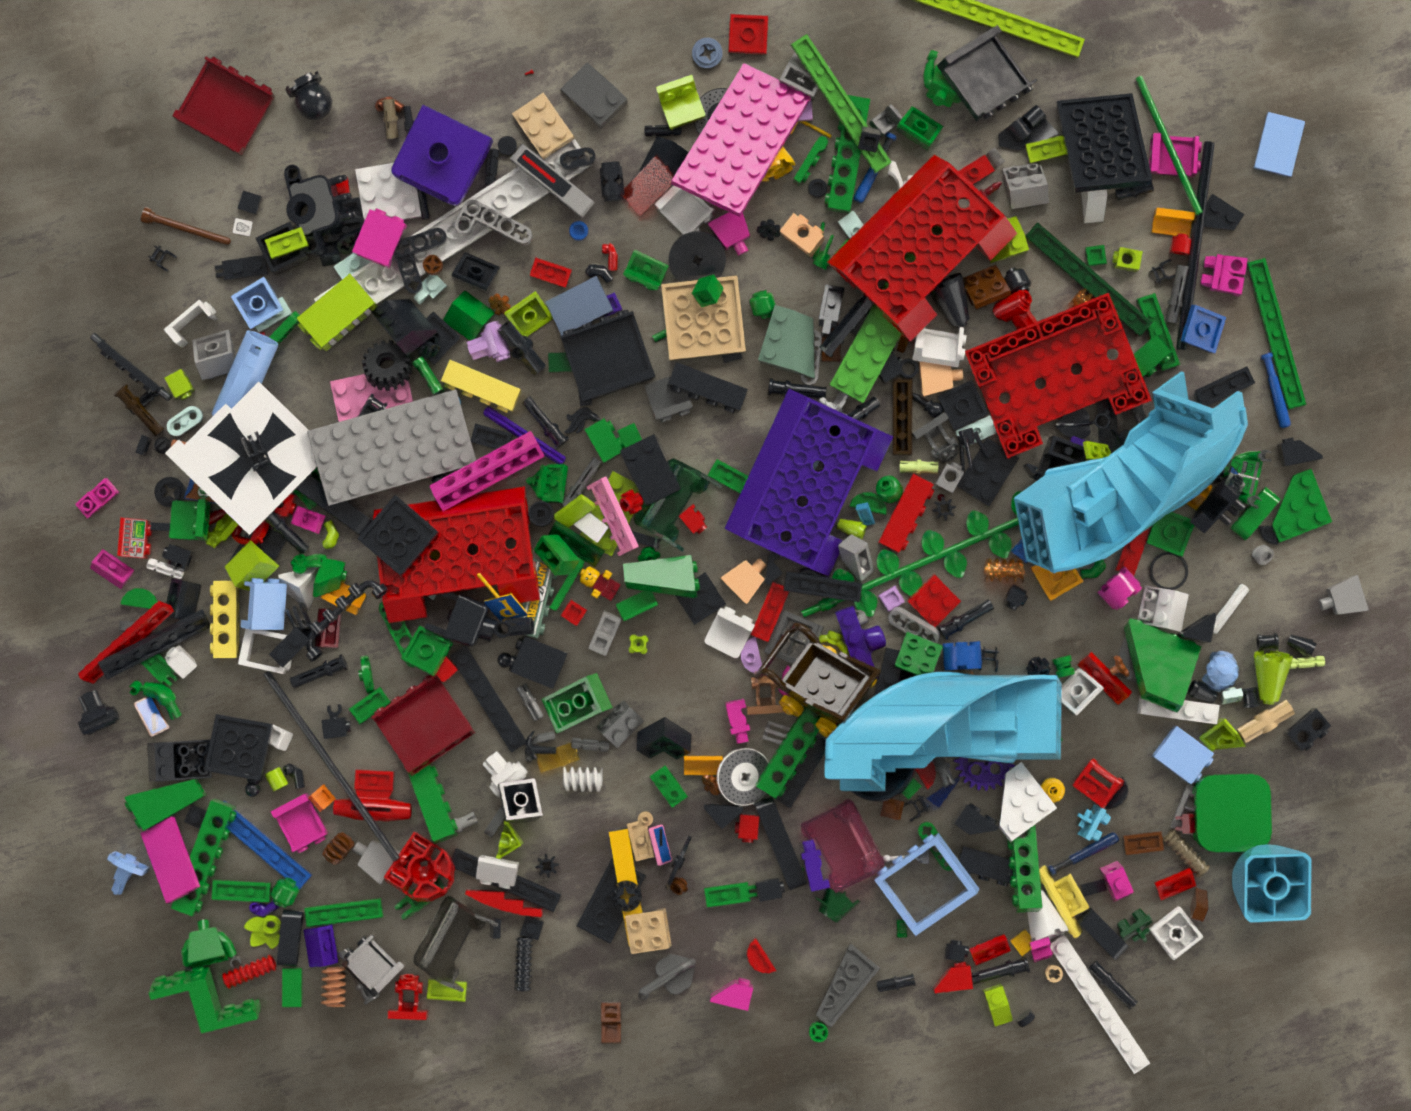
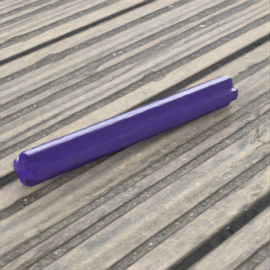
[483,406,566,464]

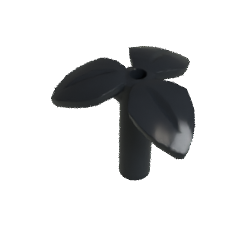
[525,731,556,763]

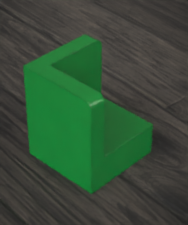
[691,274,723,308]

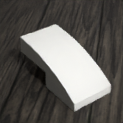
[574,512,608,543]

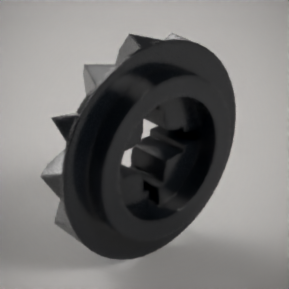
[154,477,186,507]
[611,880,642,912]

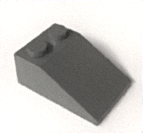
[560,63,628,129]

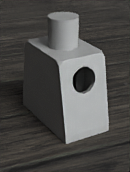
[1319,575,1369,615]
[352,840,401,884]

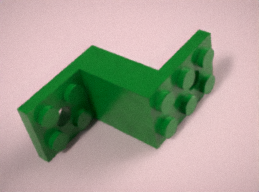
[148,966,261,1034]

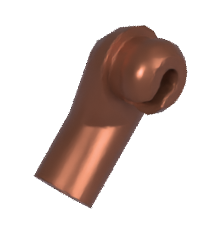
[375,96,405,113]

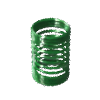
[896,919,908,938]

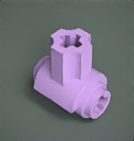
[467,321,511,362]

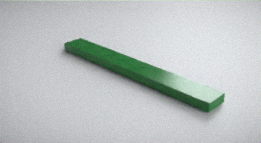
[1247,258,1307,410]

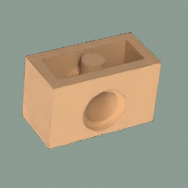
[780,213,825,257]

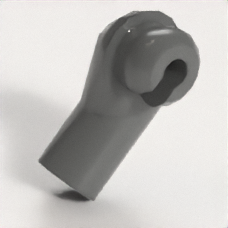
[531,731,555,746]

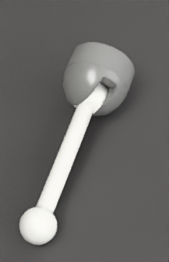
[883,849,930,864]

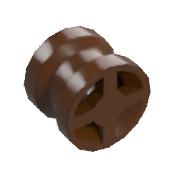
[423,255,443,275]

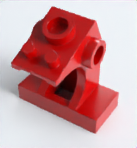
[388,974,428,1020]

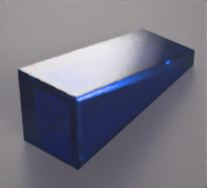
[926,777,960,808]

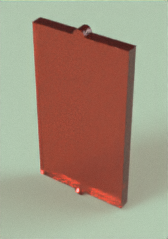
[623,155,674,216]

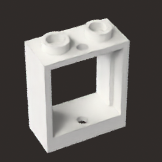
[238,629,292,674]

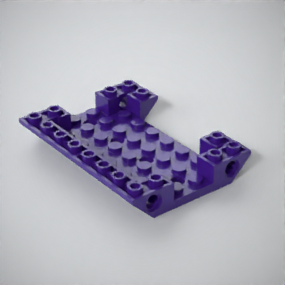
[724,389,893,576]

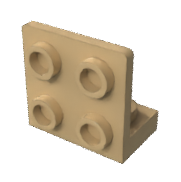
[625,908,672,954]

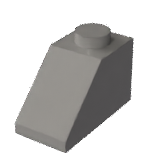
[838,534,874,582]

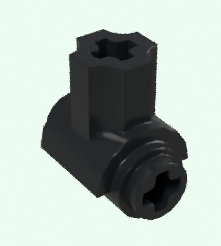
[78,690,120,735]

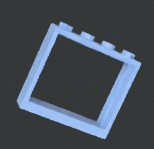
[874,833,979,936]

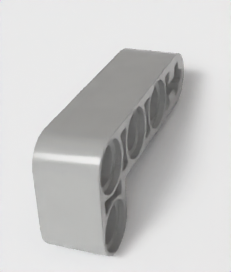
[455,199,533,246]

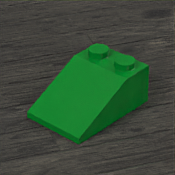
[541,673,613,734]

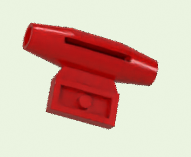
[333,770,412,822]

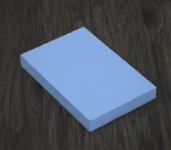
[1253,112,1305,177]

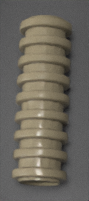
[1163,829,1210,878]

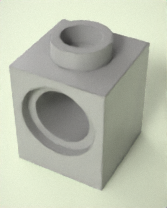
[936,461,964,493]

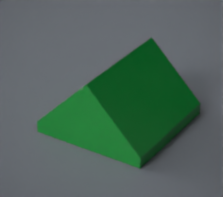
[896,106,944,151]
[443,290,495,341]

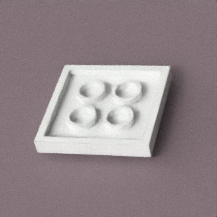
[355,163,422,221]

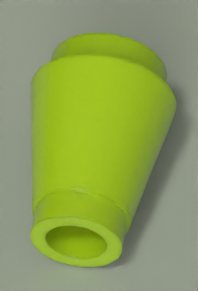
[837,519,867,540]

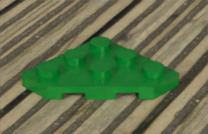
[1271,469,1332,543]

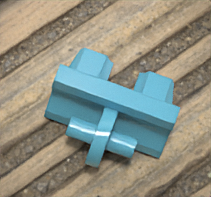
[1077,804,1111,841]

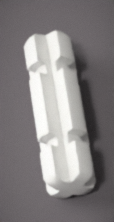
[147,558,184,580]

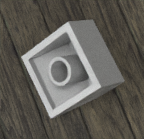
[192,330,236,380]

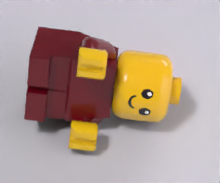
[579,566,621,601]

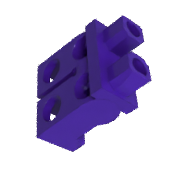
[801,839,830,892]

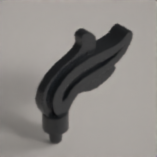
[564,407,602,434]

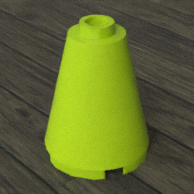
[1254,650,1293,705]

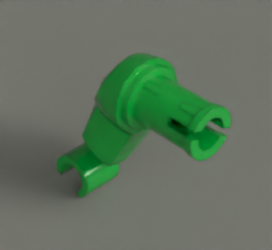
[129,680,182,720]

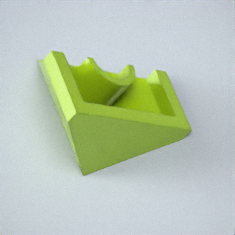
[1199,718,1246,751]
[496,820,523,859]

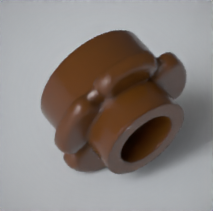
[670,877,688,895]

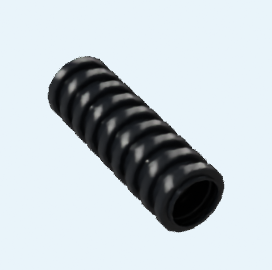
[514,937,533,991]

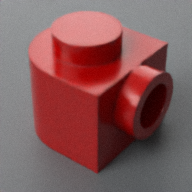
[1169,233,1192,256]

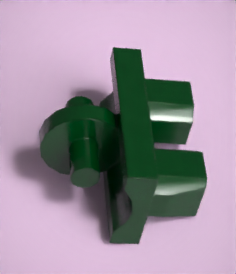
[1117,908,1153,943]

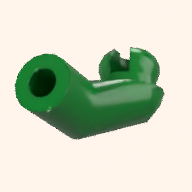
[1080,559,1106,579]

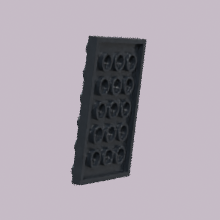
[1056,93,1152,193]

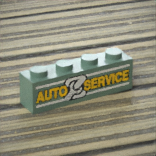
[519,558,558,639]

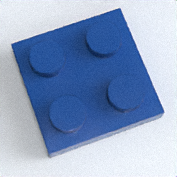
[1180,305,1226,353]

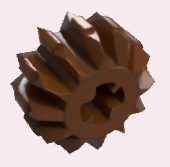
[322,832,354,865]

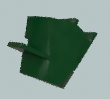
[815,888,861,923]

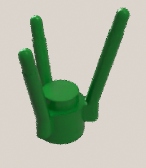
[812,222,849,270]

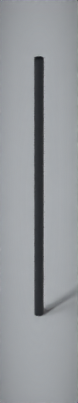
[263,671,400,862]

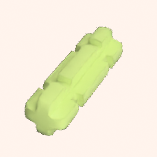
[1290,656,1325,669]

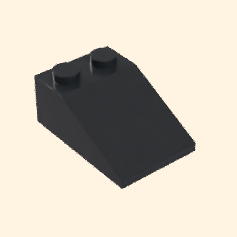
[620,434,682,506]

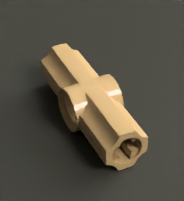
[1236,700,1295,743]

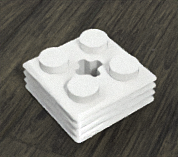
[1149,906,1203,960]

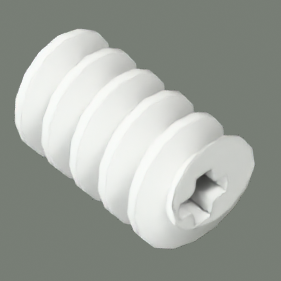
[563,767,603,792]

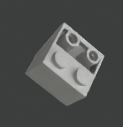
[779,52,830,101]
[1003,162,1049,209]

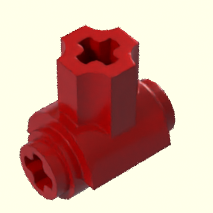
[993,290,1037,329]

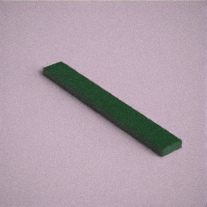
[1025,222,1153,337]

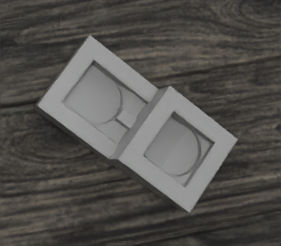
[588,611,622,656]

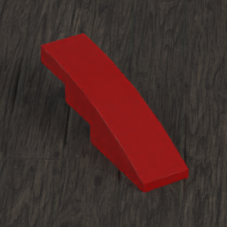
[465,889,543,917]

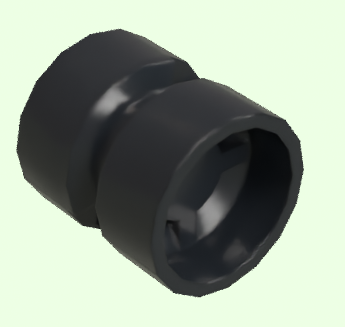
[528,501,555,527]

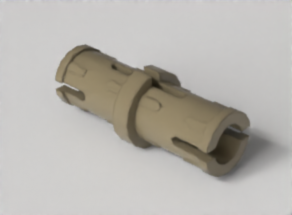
[382,99,399,139]

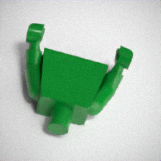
[923,50,962,107]

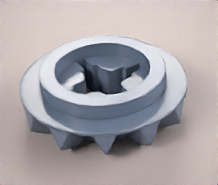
[692,38,722,69]

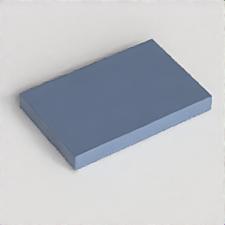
[546,276,614,335]

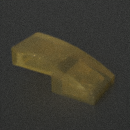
[536,743,580,772]

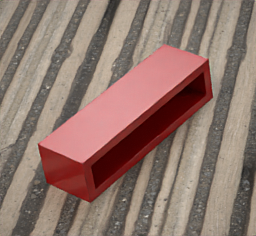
[878,474,935,553]

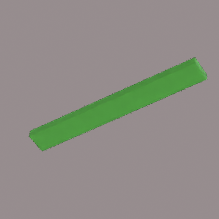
[790,34,892,174]

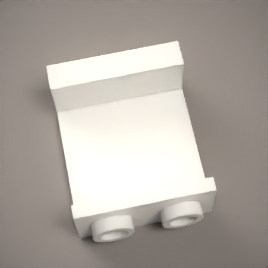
[164,300,218,348]

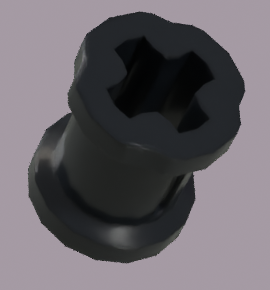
[1256,633,1279,651]
[1242,687,1261,708]

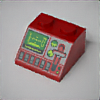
[117,517,153,559]

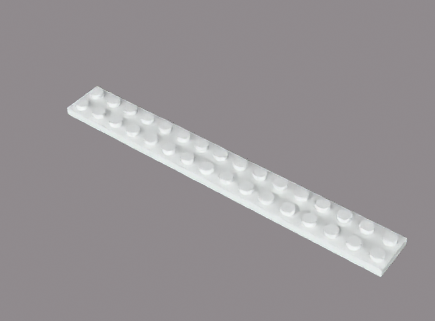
[314,139,592,304]

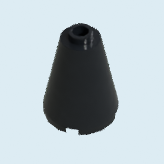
[929,273,970,328]

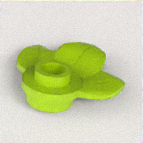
[244,915,281,949]

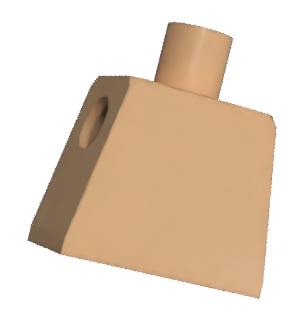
[918,361,963,397]
[721,558,767,604]

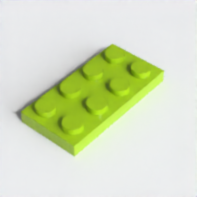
[580,471,640,557]

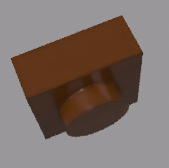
[880,799,904,820]

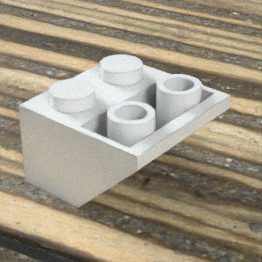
[1138,586,1189,632]

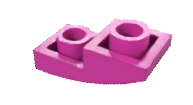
[75,478,119,519]

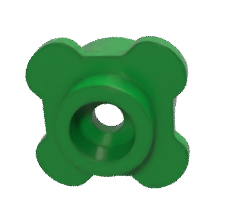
[638,547,661,562]

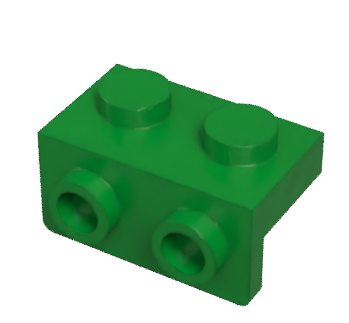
[623,250,669,290]

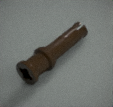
[114,384,164,436]

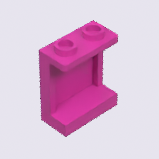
[1149,133,1202,177]
[352,208,407,268]
[271,793,328,854]

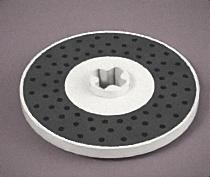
[717,748,769,806]

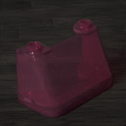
[800,799,884,893]

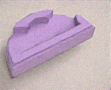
[741,637,762,673]

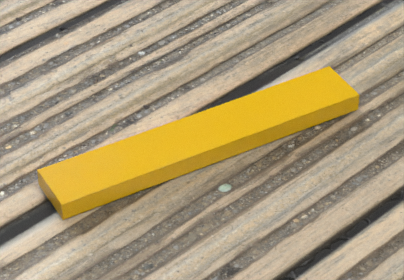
[609,829,643,947]

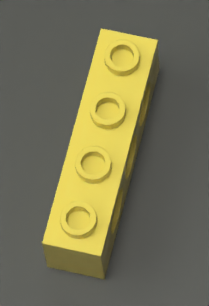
[210,581,239,658]

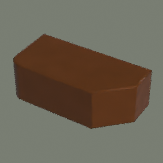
[1190,887,1208,922]

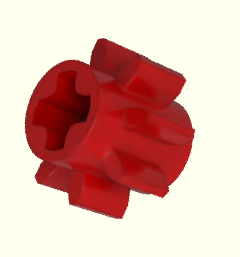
[620,489,643,515]

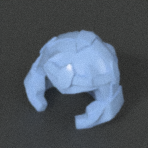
[1202,651,1239,693]

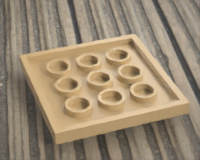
[661,276,746,361]

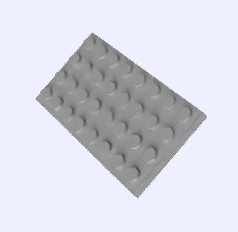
[307,389,476,506]

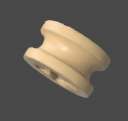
[1045,965,1063,983]

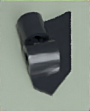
[999,105,1058,151]

